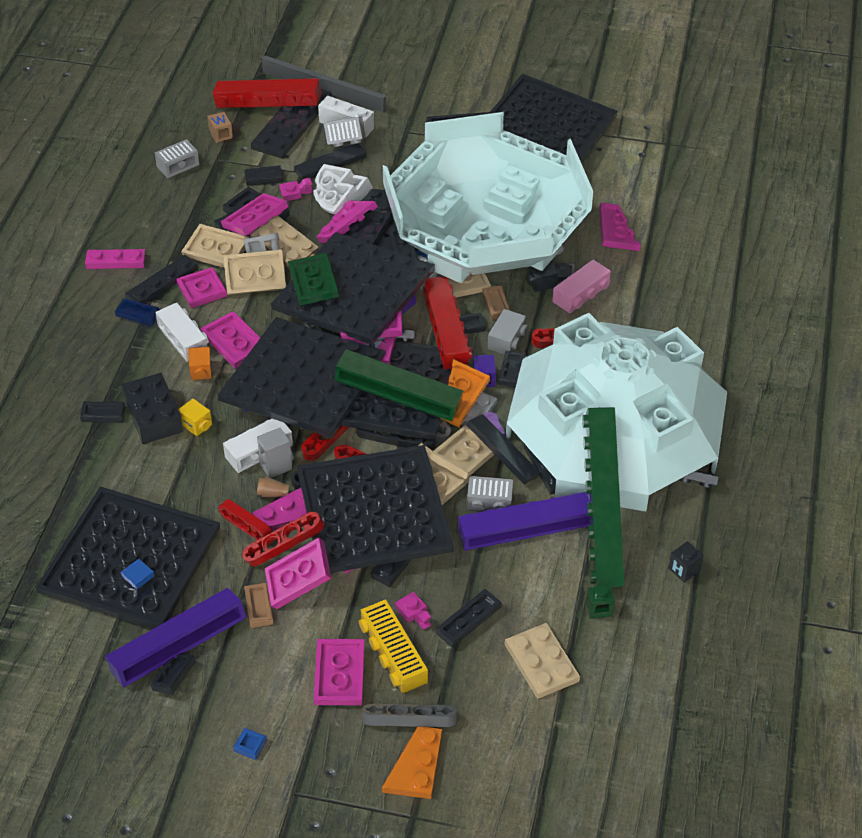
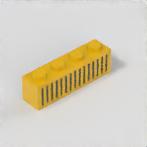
[359,599,428,694]

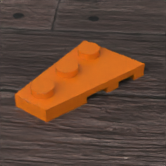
[441,359,490,428]
[382,726,442,799]

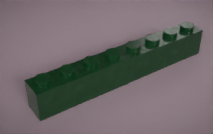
[582,407,624,589]

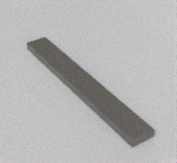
[262,56,386,112]

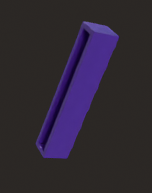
[458,492,591,551]
[105,588,246,688]

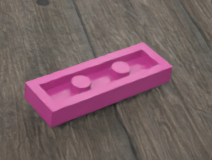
[85,249,146,269]

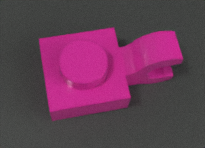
[279,178,313,201]
[395,592,431,630]

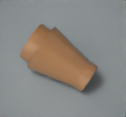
[256,476,289,498]

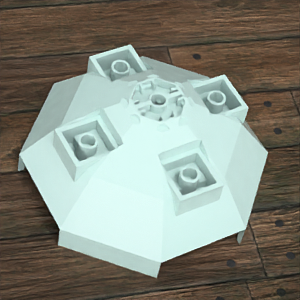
[383,112,593,283]
[506,313,727,511]

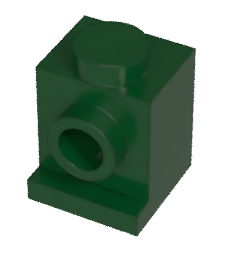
[586,584,615,619]

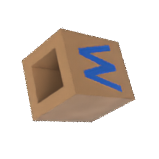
[207,112,233,143]

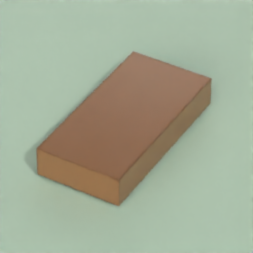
[482,286,510,320]
[244,583,273,628]

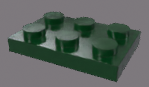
[288,253,339,305]

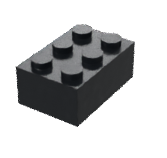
[121,372,183,444]

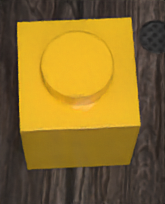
[178,399,212,436]

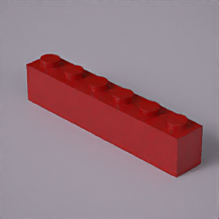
[212,78,322,108]
[423,277,472,370]

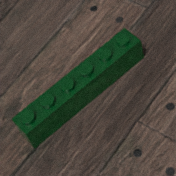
[335,349,463,422]

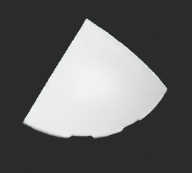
[314,164,373,214]

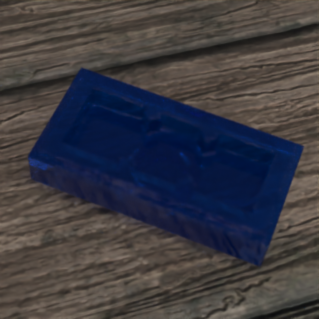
[115,298,160,326]

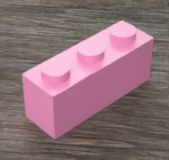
[553,259,611,313]

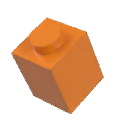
[189,347,212,380]

